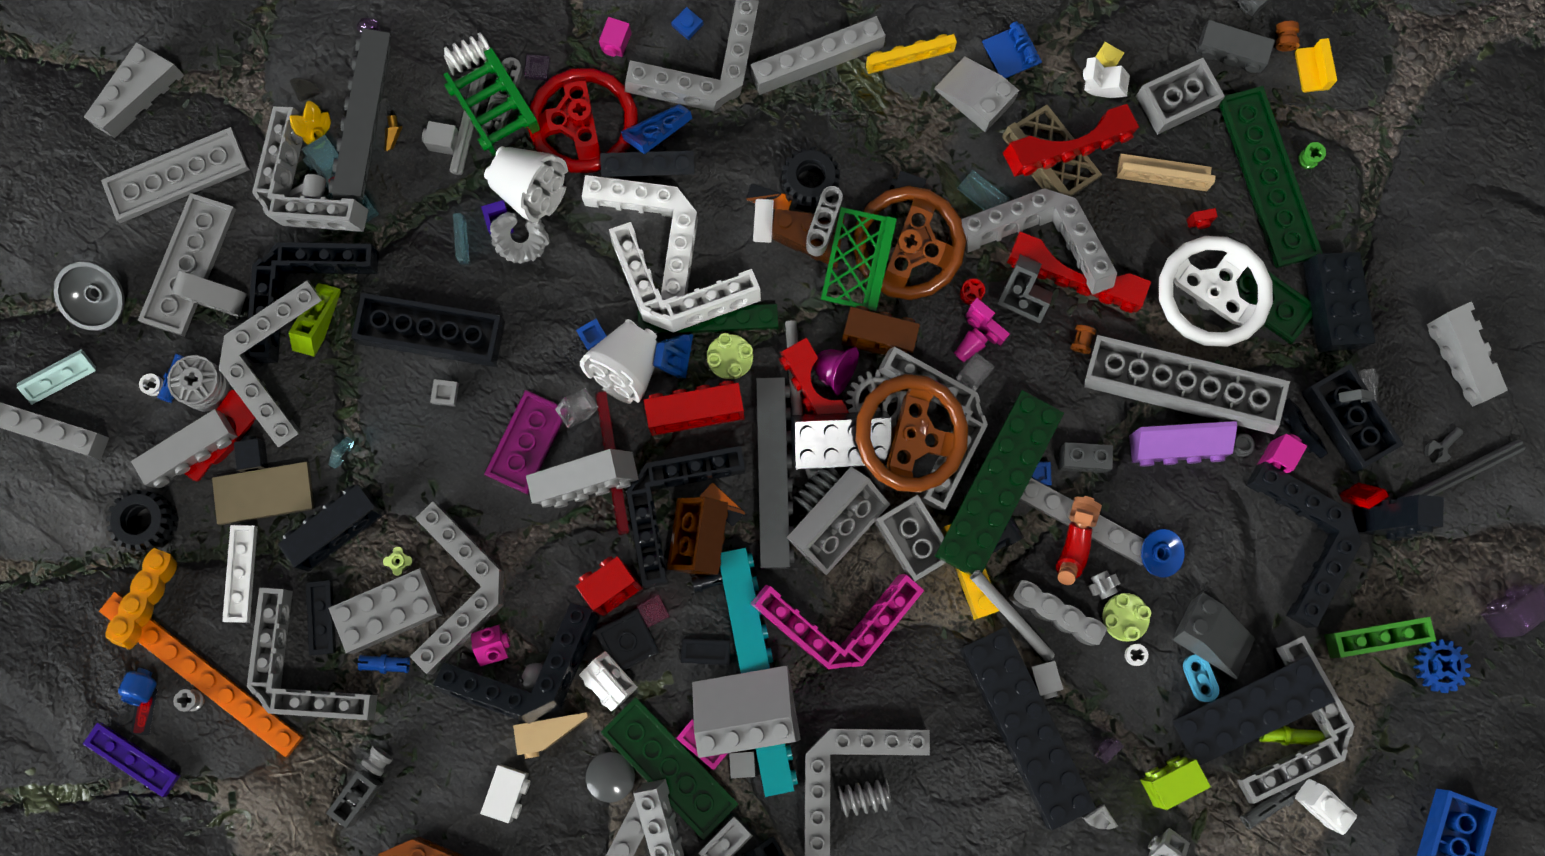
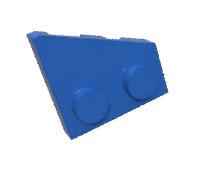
[653,334,693,378]

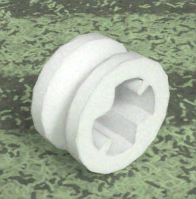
[139,373,164,396]
[1125,644,1148,666]

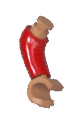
[1056,496,1102,585]

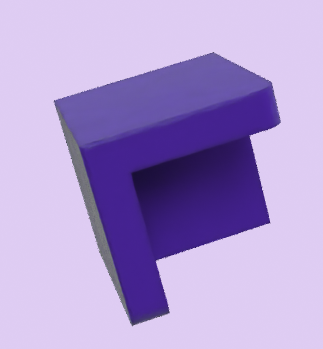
[481,200,514,236]

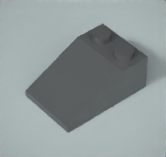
[1172,592,1255,679]

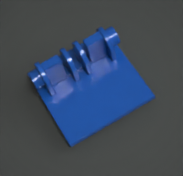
[982,21,1042,79]

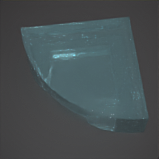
[328,437,354,469]

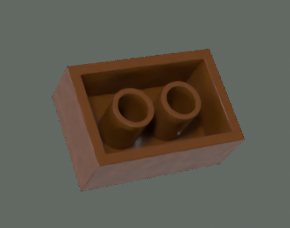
[841,306,920,356]
[667,497,728,575]

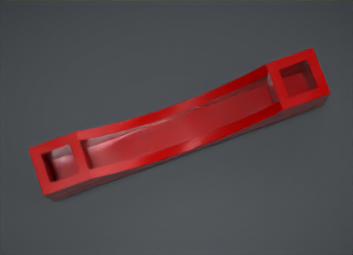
[1003,104,1139,177]
[1007,232,1151,313]

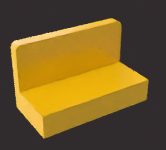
[1295,38,1337,93]

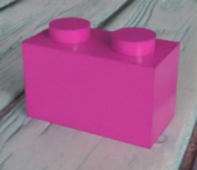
[1257,434,1307,473]

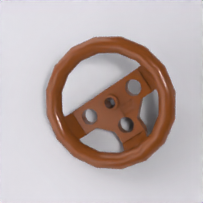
[852,186,966,300]
[855,374,968,493]

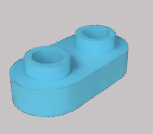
[1183,654,1219,702]

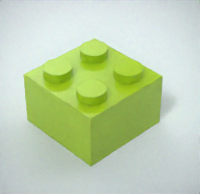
[1140,756,1211,810]

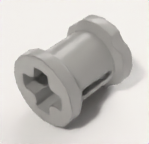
[173,689,205,712]

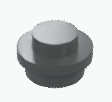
[1233,433,1255,457]

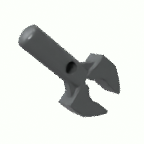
[1424,427,1464,464]

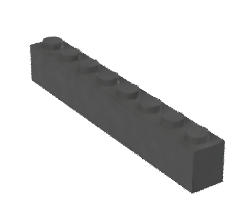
[329,28,392,205]
[756,378,794,570]

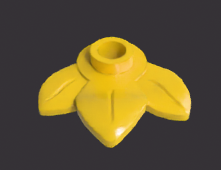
[290,101,331,148]

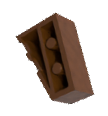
[772,209,844,270]

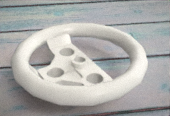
[1159,236,1273,347]

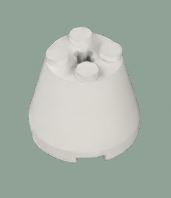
[484,146,568,223]
[580,319,658,404]

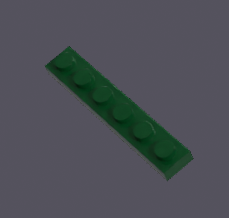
[638,304,778,335]

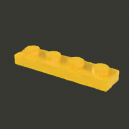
[866,34,957,74]

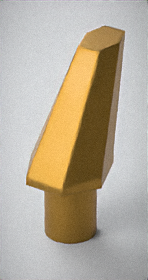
[384,115,402,151]

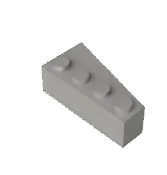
[84,43,185,138]
[1426,301,1508,407]

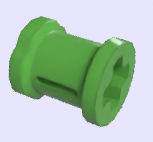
[1298,142,1326,169]

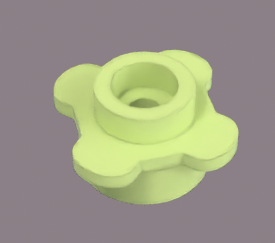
[383,547,412,576]

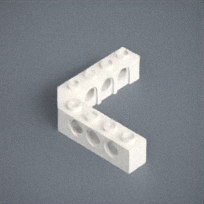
[582,175,698,300]
[609,222,761,332]

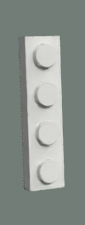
[222,525,258,623]

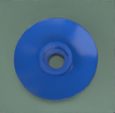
[1141,529,1185,577]

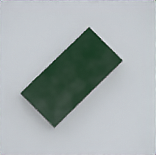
[1222,266,1313,345]

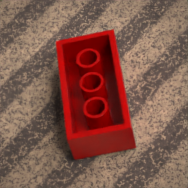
[644,381,744,436]
[576,556,643,616]

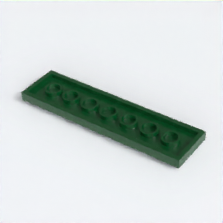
[1219,86,1323,269]
[935,390,1064,576]

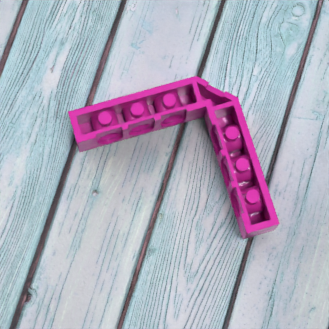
[750,574,924,669]

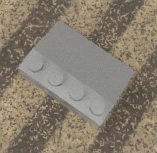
[692,665,801,758]

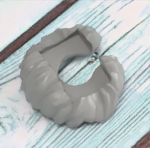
[490,212,550,264]

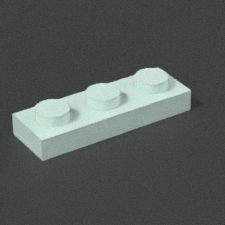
[17,349,96,405]

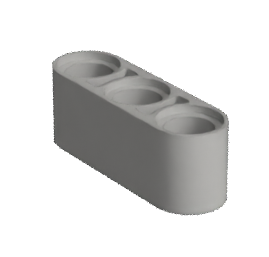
[806,186,843,256]
[171,271,247,317]

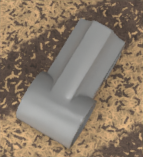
[289,174,326,199]

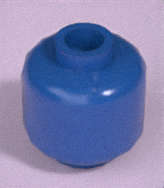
[118,668,157,707]

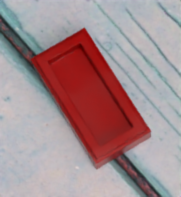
[1340,483,1389,509]

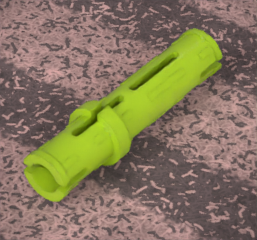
[1259,726,1325,746]

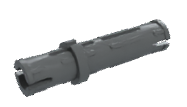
[1240,780,1306,830]

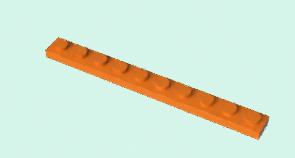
[99,592,304,757]

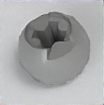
[522,663,543,693]

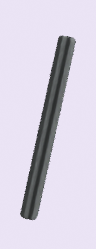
[1399,439,1526,498]

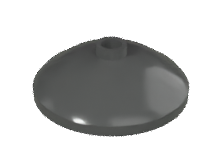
[54,261,125,330]

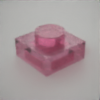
[637,595,670,628]

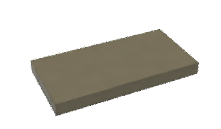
[212,462,315,525]

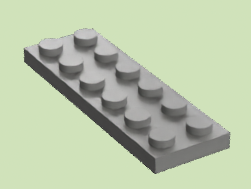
[101,127,250,223]
[138,193,236,337]

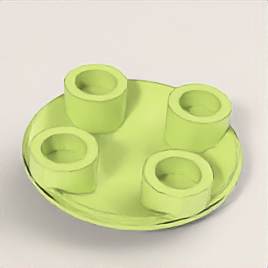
[707,333,753,379]
[1102,593,1151,642]

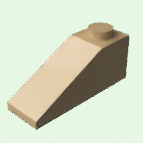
[513,712,590,759]

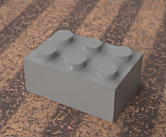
[1136,58,1225,135]
[875,495,946,582]

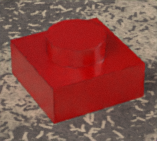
[1187,208,1218,229]

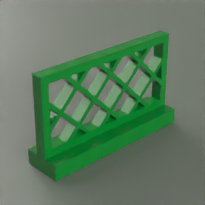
[821,207,897,312]

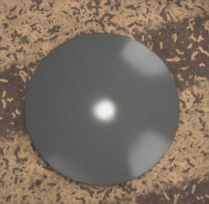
[586,752,635,803]

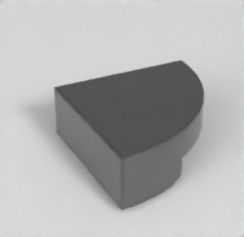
[1338,389,1374,403]

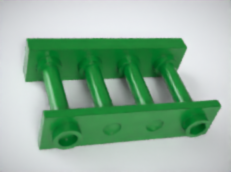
[443,48,540,156]

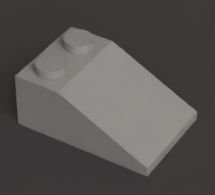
[935,56,1019,132]

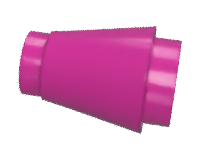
[954,328,988,363]

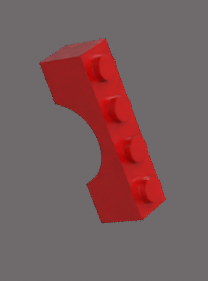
[779,337,849,414]

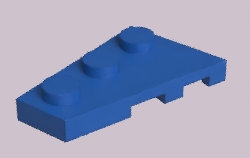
[621,104,692,154]

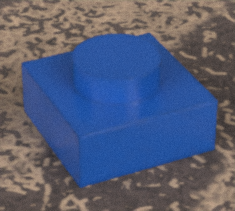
[671,7,703,40]
[576,319,607,351]

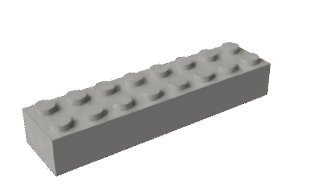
[1084,335,1290,434]

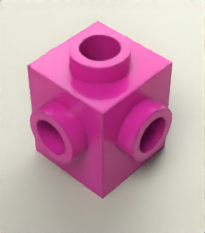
[471,625,511,667]

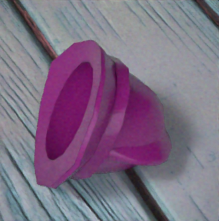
[813,346,859,396]

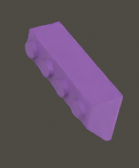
[1129,421,1237,467]

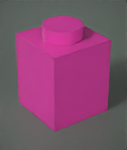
[599,17,632,57]

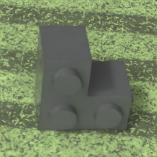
[997,254,1053,323]

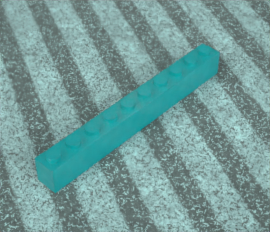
[720,548,798,797]

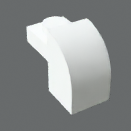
[1083,57,1130,98]

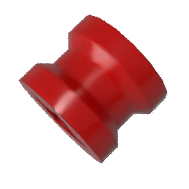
[960,278,985,305]

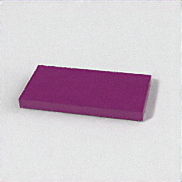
[484,390,569,495]

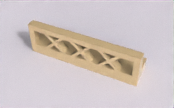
[1116,154,1215,191]

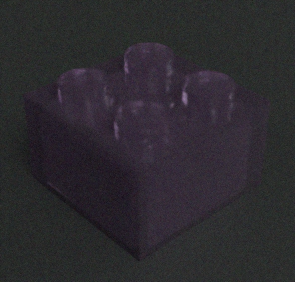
[1481,583,1545,638]

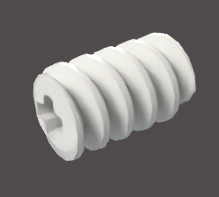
[444,33,490,76]

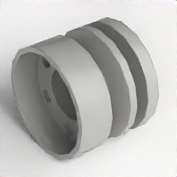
[167,355,232,412]

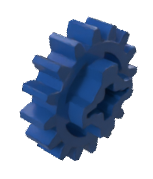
[1413,639,1471,693]

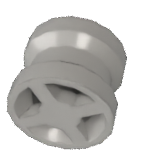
[361,746,393,776]

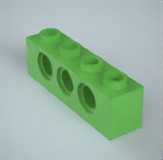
[1324,617,1436,658]

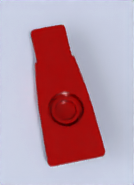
[184,389,256,482]

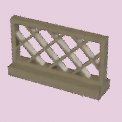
[1002,105,1102,196]

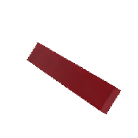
[596,391,629,535]

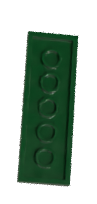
[600,697,739,840]

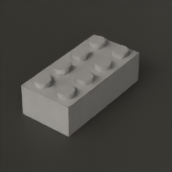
[526,449,639,508]
[787,467,890,575]
[328,568,444,654]

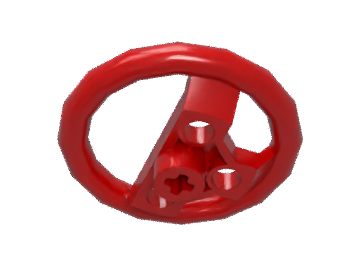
[528,68,638,173]

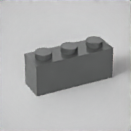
[1196,20,1275,73]

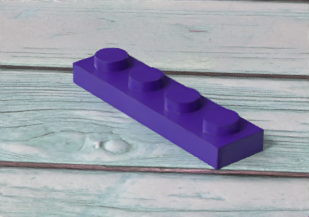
[83,722,181,797]

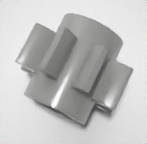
[1088,570,1121,600]

